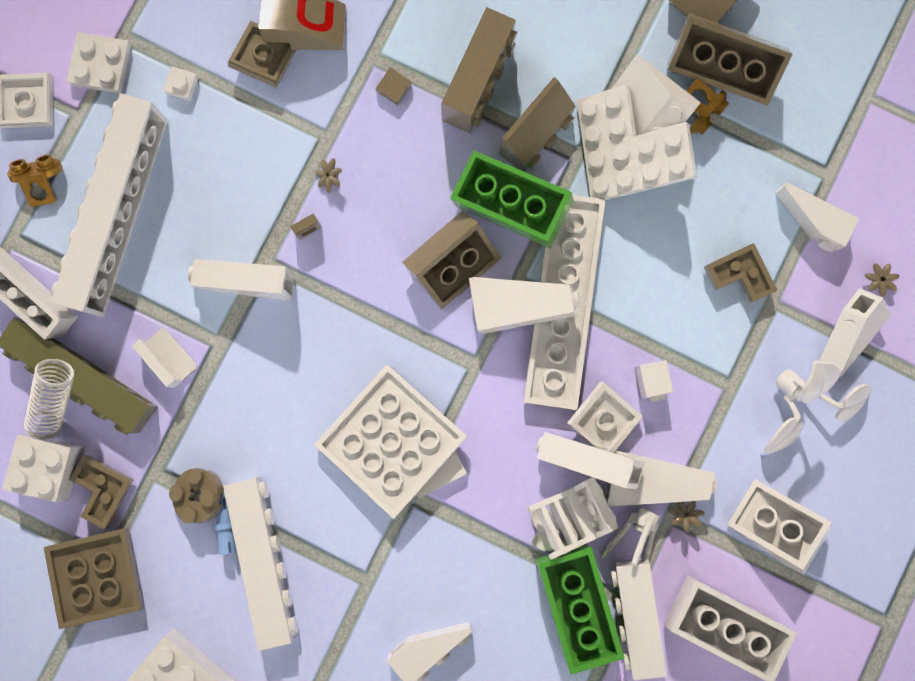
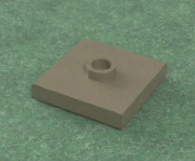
[228,20,297,88]

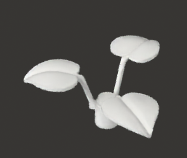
[761,361,872,453]

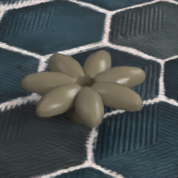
[315,158,342,193]
[865,263,900,297]
[668,501,705,532]

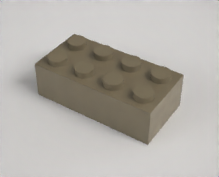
[441,7,518,133]
[667,13,793,106]

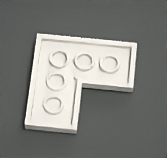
[577,85,697,200]

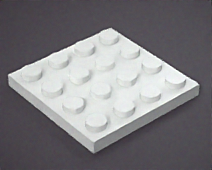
[314,364,468,519]

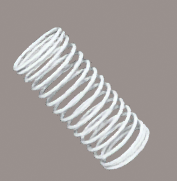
[24,359,74,439]

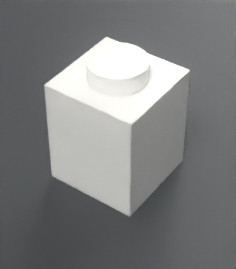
[635,360,673,402]

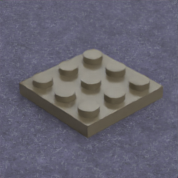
[43,527,144,629]

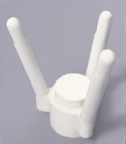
[601,508,660,566]

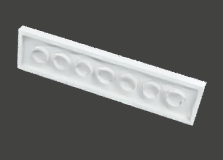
[523,195,605,410]

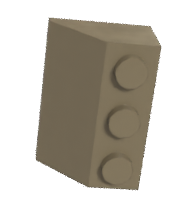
[499,77,576,172]
[402,210,501,309]

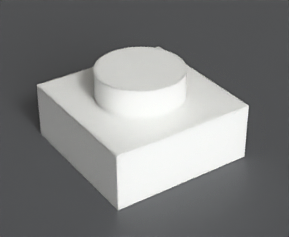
[163,66,199,102]

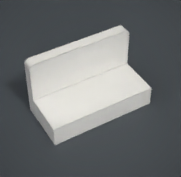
[132,328,198,388]

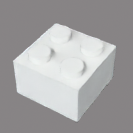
[2,435,84,502]

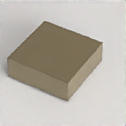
[375,68,412,106]
[290,213,322,240]

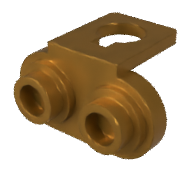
[686,79,730,135]
[7,154,63,207]

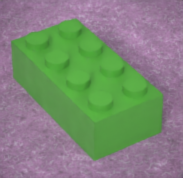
[450,150,574,249]
[535,544,625,675]

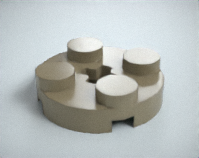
[169,468,224,524]

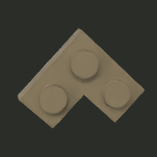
[704,243,778,303]
[69,455,134,529]

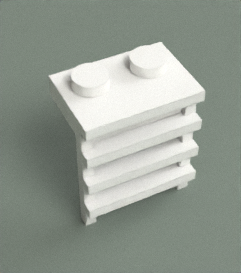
[527,477,619,560]

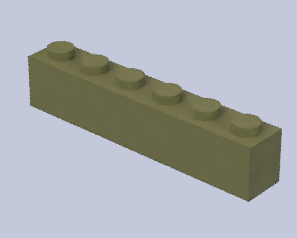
[0,317,158,435]

